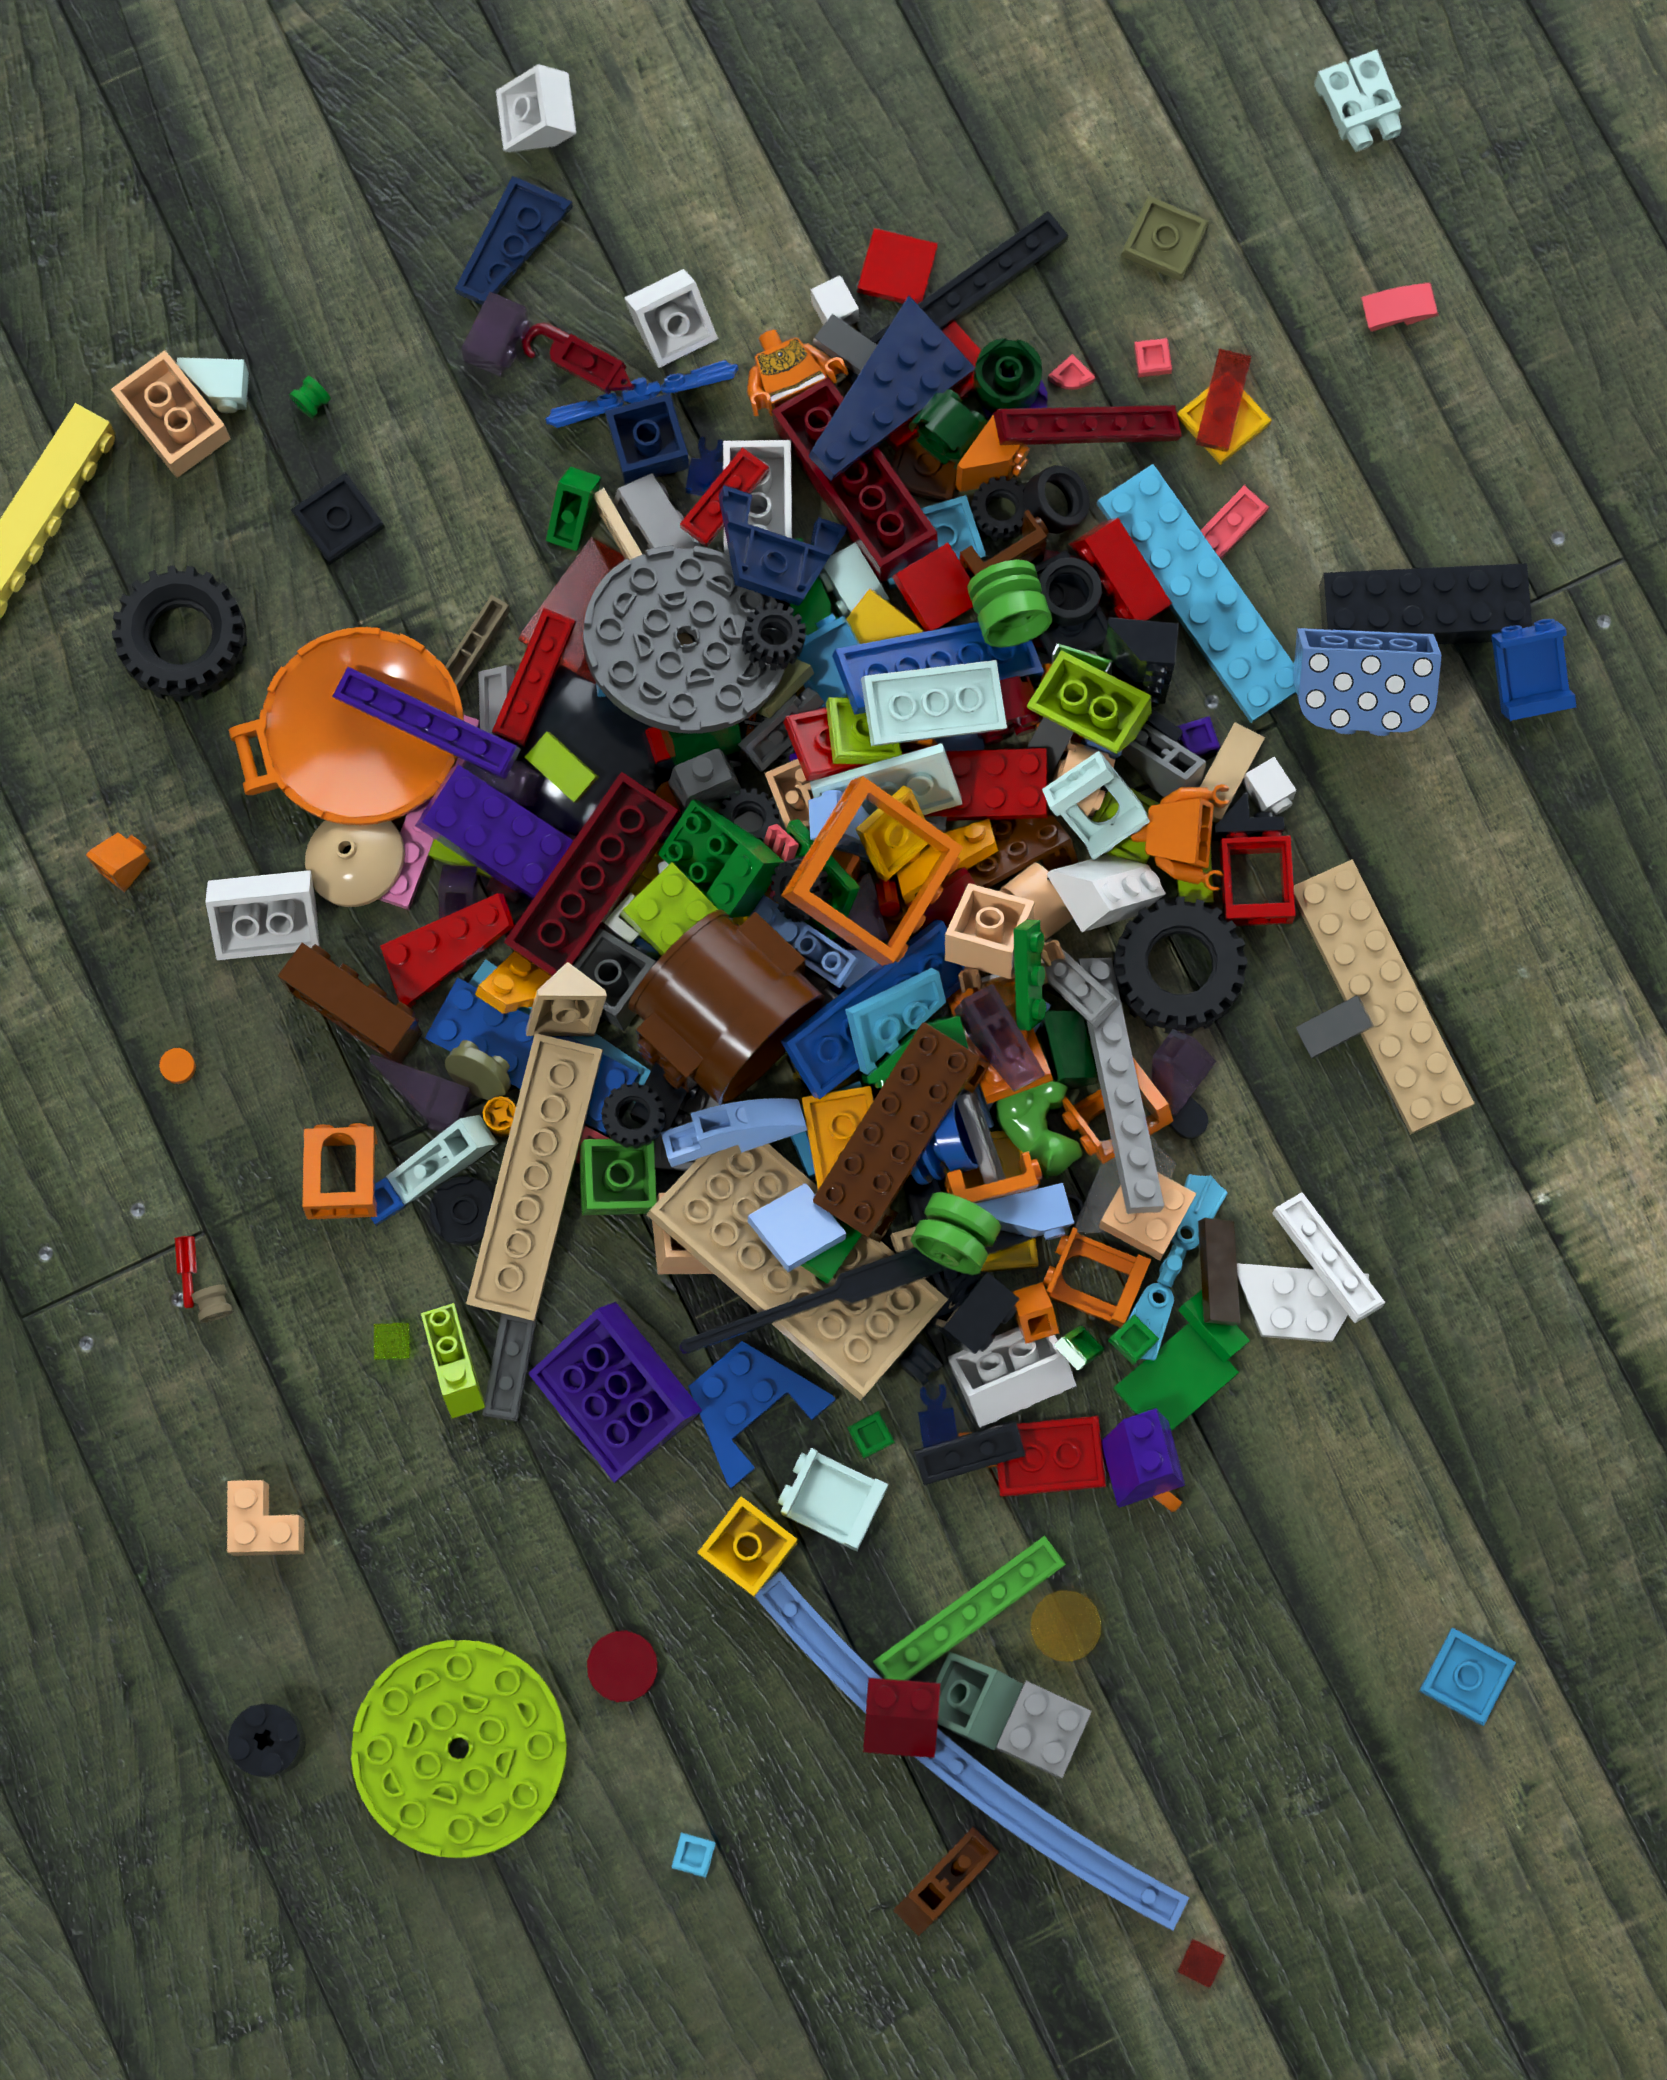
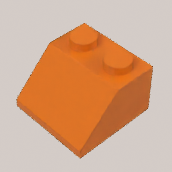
[955,415,1030,492]

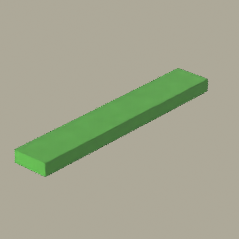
[873,1536,1066,1681]

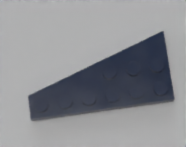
[808,296,975,481]

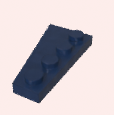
[455,176,573,307]

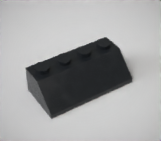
[1101,617,1179,707]

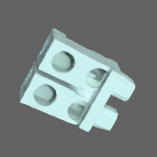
[1314,50,1402,152]

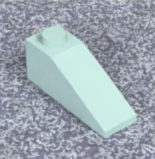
[386,1115,498,1205]

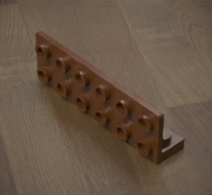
[863,809,1079,941]
[813,1023,991,1243]

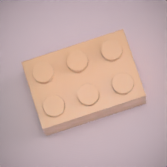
[111,350,230,478]

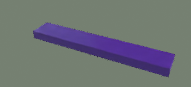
[332,667,521,779]

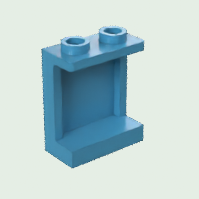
[797,614,860,709]

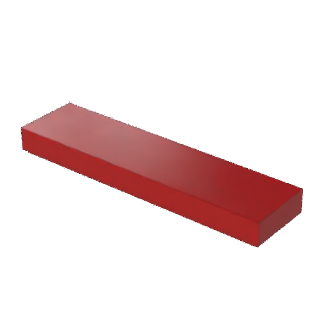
[492,608,577,747]

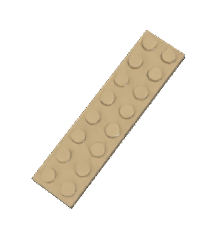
[1294,859,1474,1135]
[466,1033,603,1321]

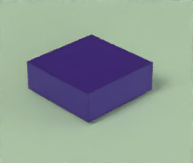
[1177,716,1220,757]

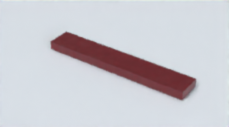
[993,405,1182,445]

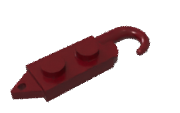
[522,322,634,395]

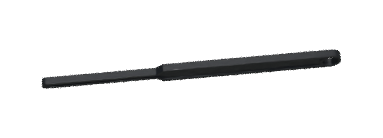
[679,1193,1084,1354]

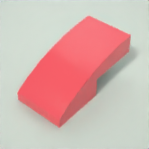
[1361,283,1438,332]

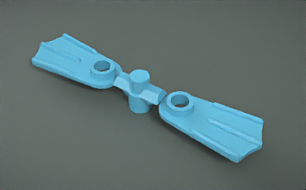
[1126,1174,1228,1361]

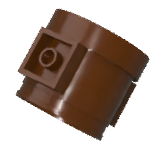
[628,909,825,1105]

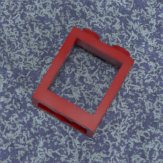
[1219,831,1296,926]

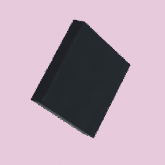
[291,472,385,565]

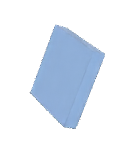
[748,1183,846,1272]

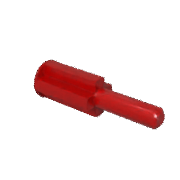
[875,878,900,917]
[174,1236,197,1308]

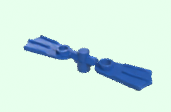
[546,360,738,428]

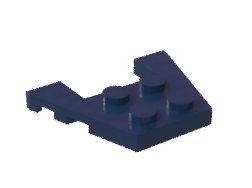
[719,485,847,606]

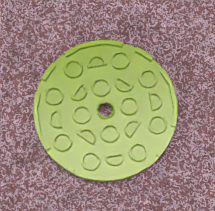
[351,1640,567,1858]

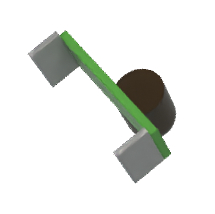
[1052,643,1113,676]

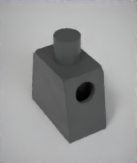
[668,748,742,815]

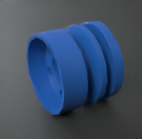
[911,1101,979,1185]

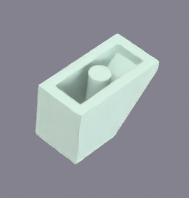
[177,358,249,413]

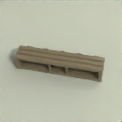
[445,595,510,691]

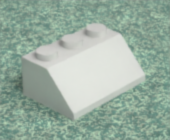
[1047,854,1166,932]
[206,870,319,960]
[947,1327,1076,1427]

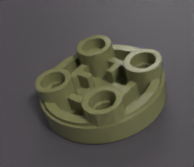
[445,1040,511,1100]

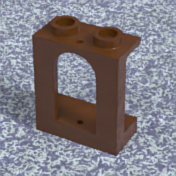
[959,510,1048,579]

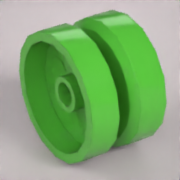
[911,1192,1002,1275]

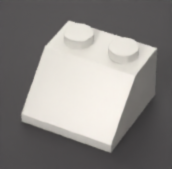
[496,64,576,152]
[624,269,718,368]

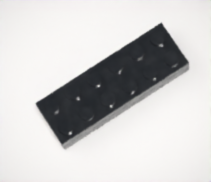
[1319,563,1532,645]

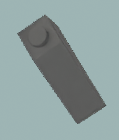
[1121,723,1206,797]

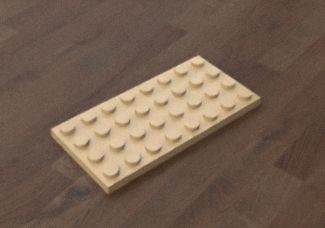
[647,1144,948,1401]

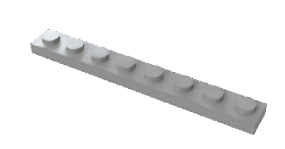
[1077,958,1164,1214]

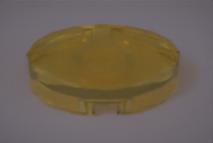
[1030,1590,1101,1662]

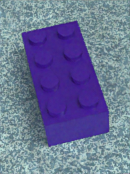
[415,764,573,901]

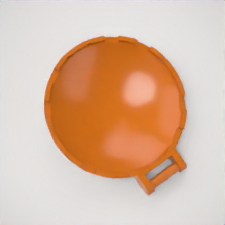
[229,627,464,825]

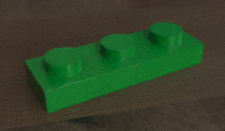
[1014,919,1046,1031]

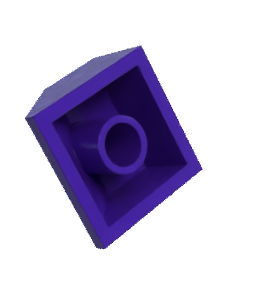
[1101,1408,1185,1508]

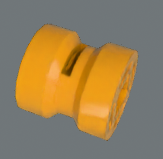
[483,1096,516,1137]

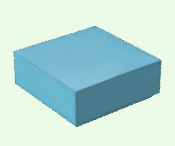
[671,1833,716,1878]

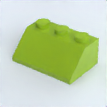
[1027,650,1152,754]

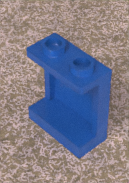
[1491,619,1576,721]

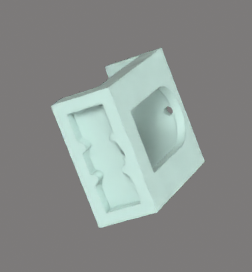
[1042,751,1150,860]

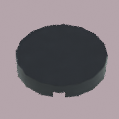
[429,1176,494,1246]

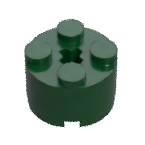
[973,338,1042,413]
[909,389,988,469]

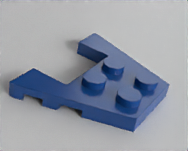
[688,1341,836,1489]

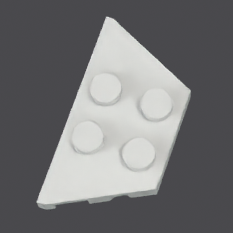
[1237,1263,1369,1342]

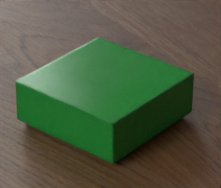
[1108,1314,1159,1365]
[847,1411,895,1460]

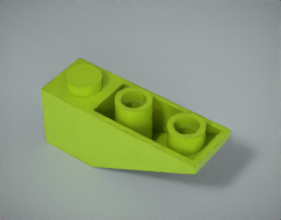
[421,1303,485,1419]

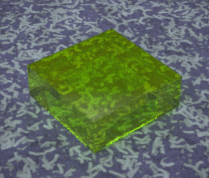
[374,1323,410,1360]

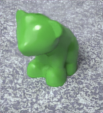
[995,1081,1082,1179]

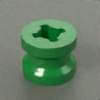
[289,376,331,418]

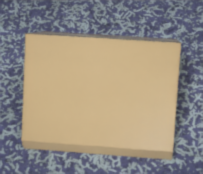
[526,962,607,1036]

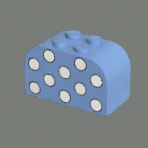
[1293,628,1441,736]

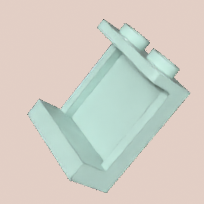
[777,1448,888,1551]

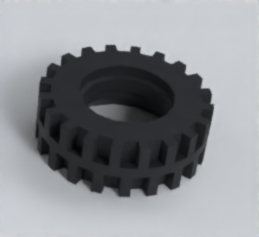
[112,565,248,702]
[1113,897,1247,1034]

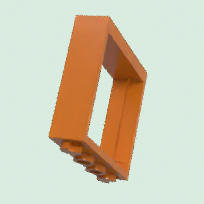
[781,776,963,966]

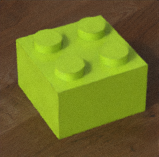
[619,862,718,956]

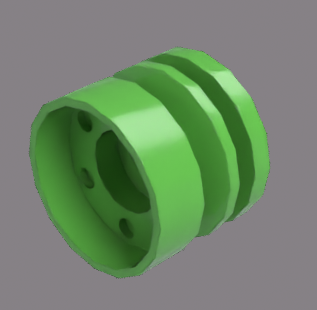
[967,560,1052,648]

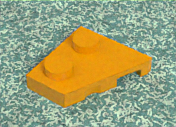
[475,951,552,1014]

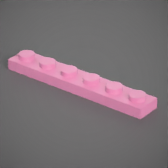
[378,715,480,910]

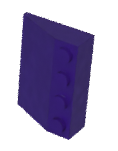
[528,1302,703,1483]

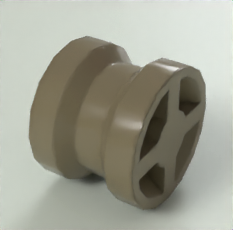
[191,1284,233,1323]

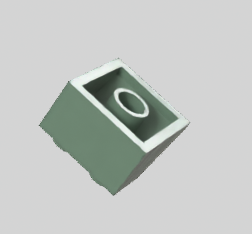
[935,1652,1024,1750]

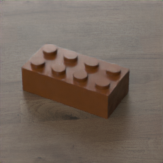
[278,942,423,1067]

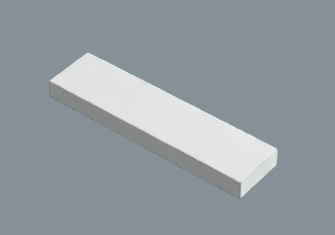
[1272,1192,1385,1323]

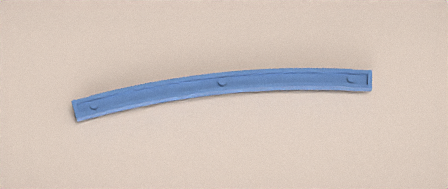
[755,1571,1189,1931]

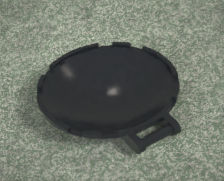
[499,640,675,836]

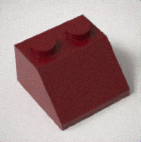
[863,1678,941,1758]

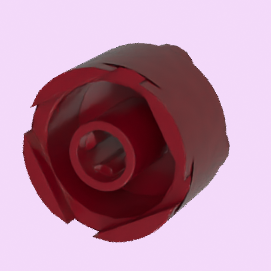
[977,676,1042,746]

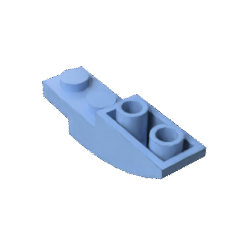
[748,895,859,988]
[661,1098,808,1167]

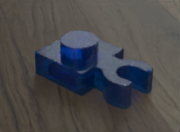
[685,436,723,496]
[918,1384,958,1447]

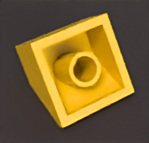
[697,1496,798,1597]

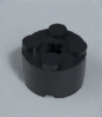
[228,1704,306,1778]

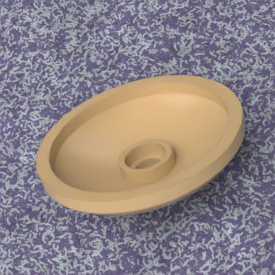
[305,820,405,907]

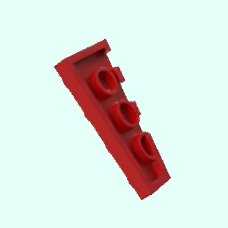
[380,893,515,1008]

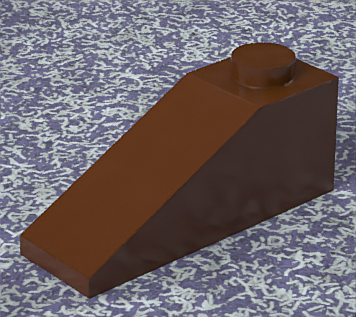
[893,1827,999,1936]

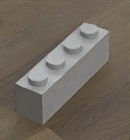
[613,473,701,554]

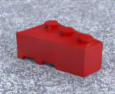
[1069,518,1172,621]

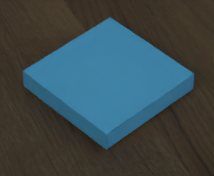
[1419,1628,1516,1726]

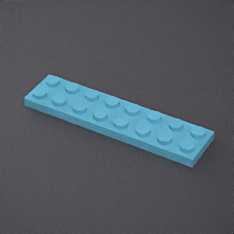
[1097,464,1296,723]

